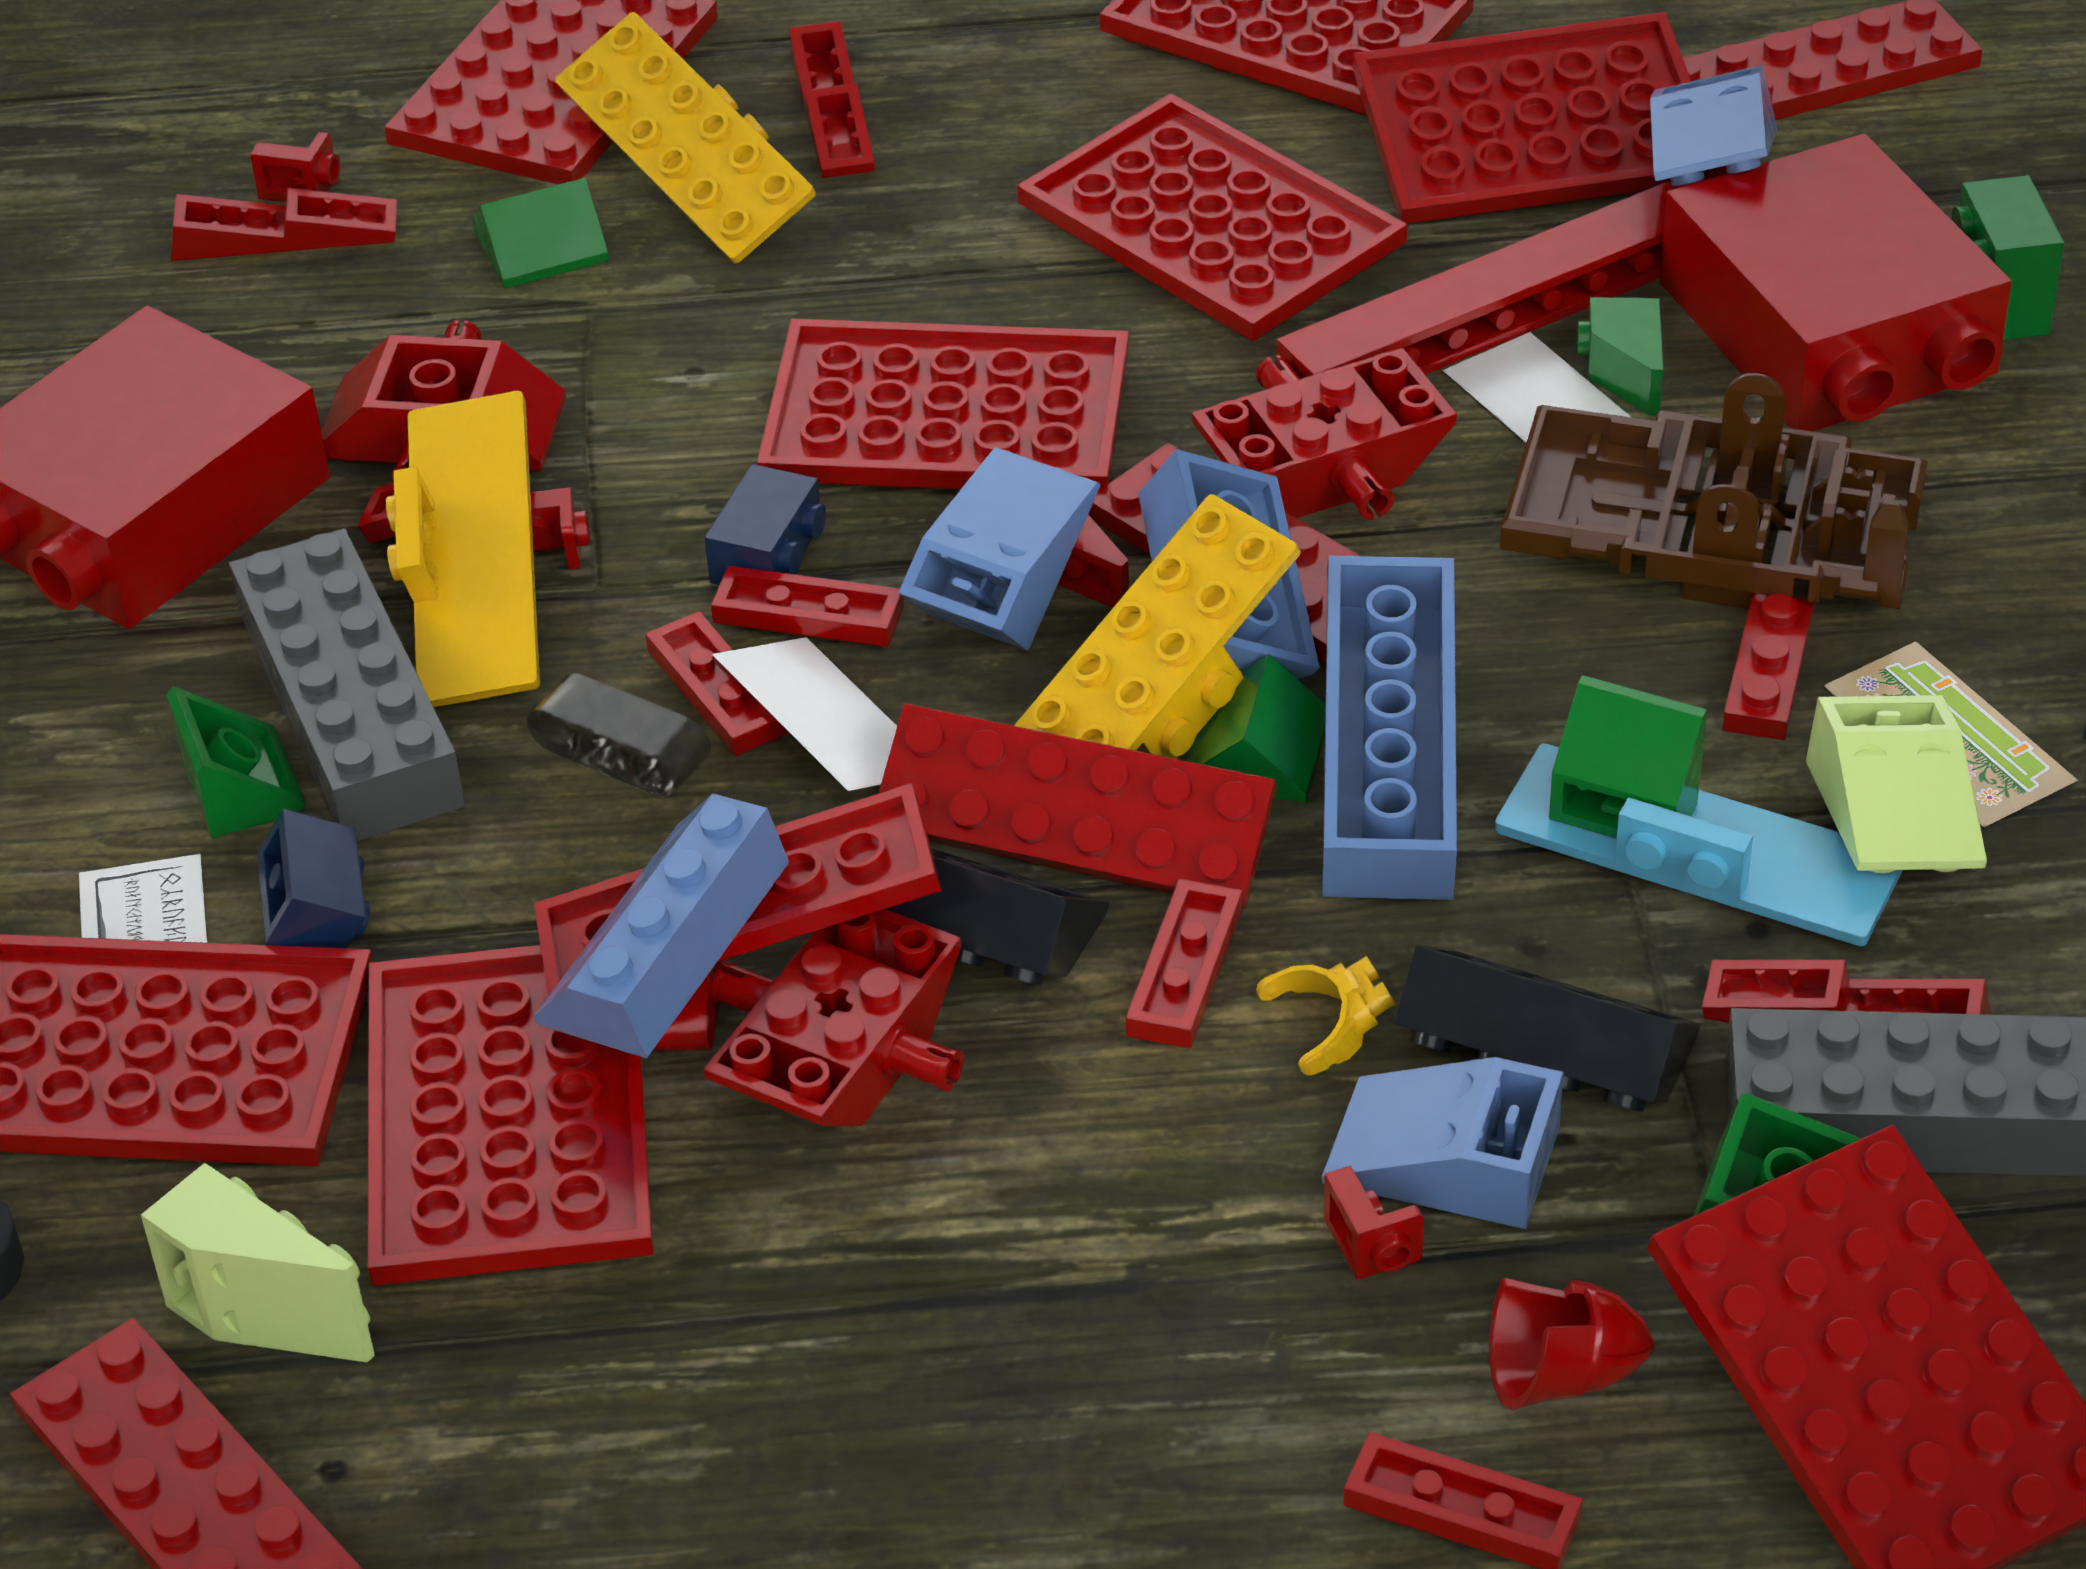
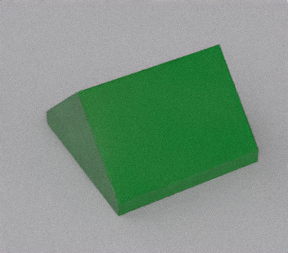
[472,178,609,289]
[1187,654,1325,803]
[166,686,306,839]

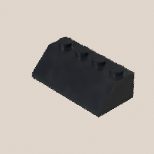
[886,848,1109,985]
[1394,945,1701,1112]

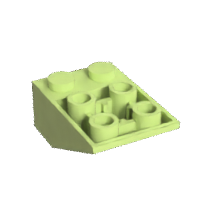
[1806,695,1987,873]
[141,1163,375,1362]

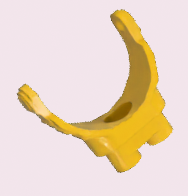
[1256,956,1396,1076]

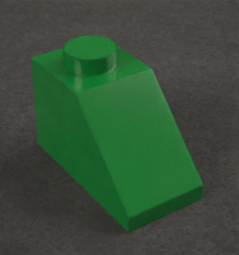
[1577,297,1664,415]

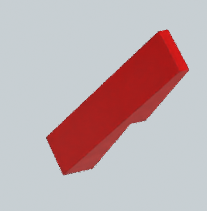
[789,21,875,179]
[171,188,397,261]
[1702,960,1991,1023]

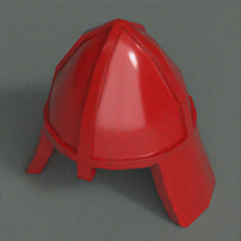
[1489,1278,1655,1411]

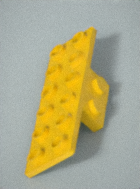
[555,12,816,264]
[386,391,540,707]
[1014,494,1301,759]

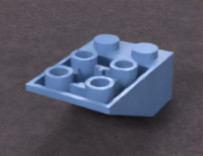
[1650,65,1777,186]
[898,447,1101,651]
[1322,1057,1563,1229]

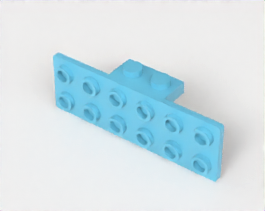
[1495,743,1903,946]

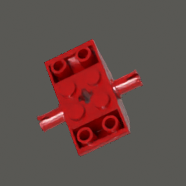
[321,320,566,482]
[1192,348,1457,520]
[703,909,964,1126]

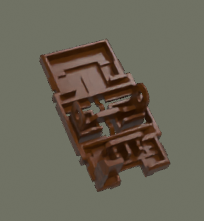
[1500,373,1928,609]

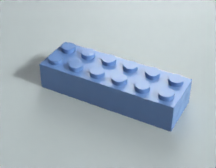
[1322,556,1457,900]

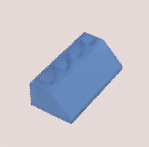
[1138,449,1320,679]
[534,793,789,1058]

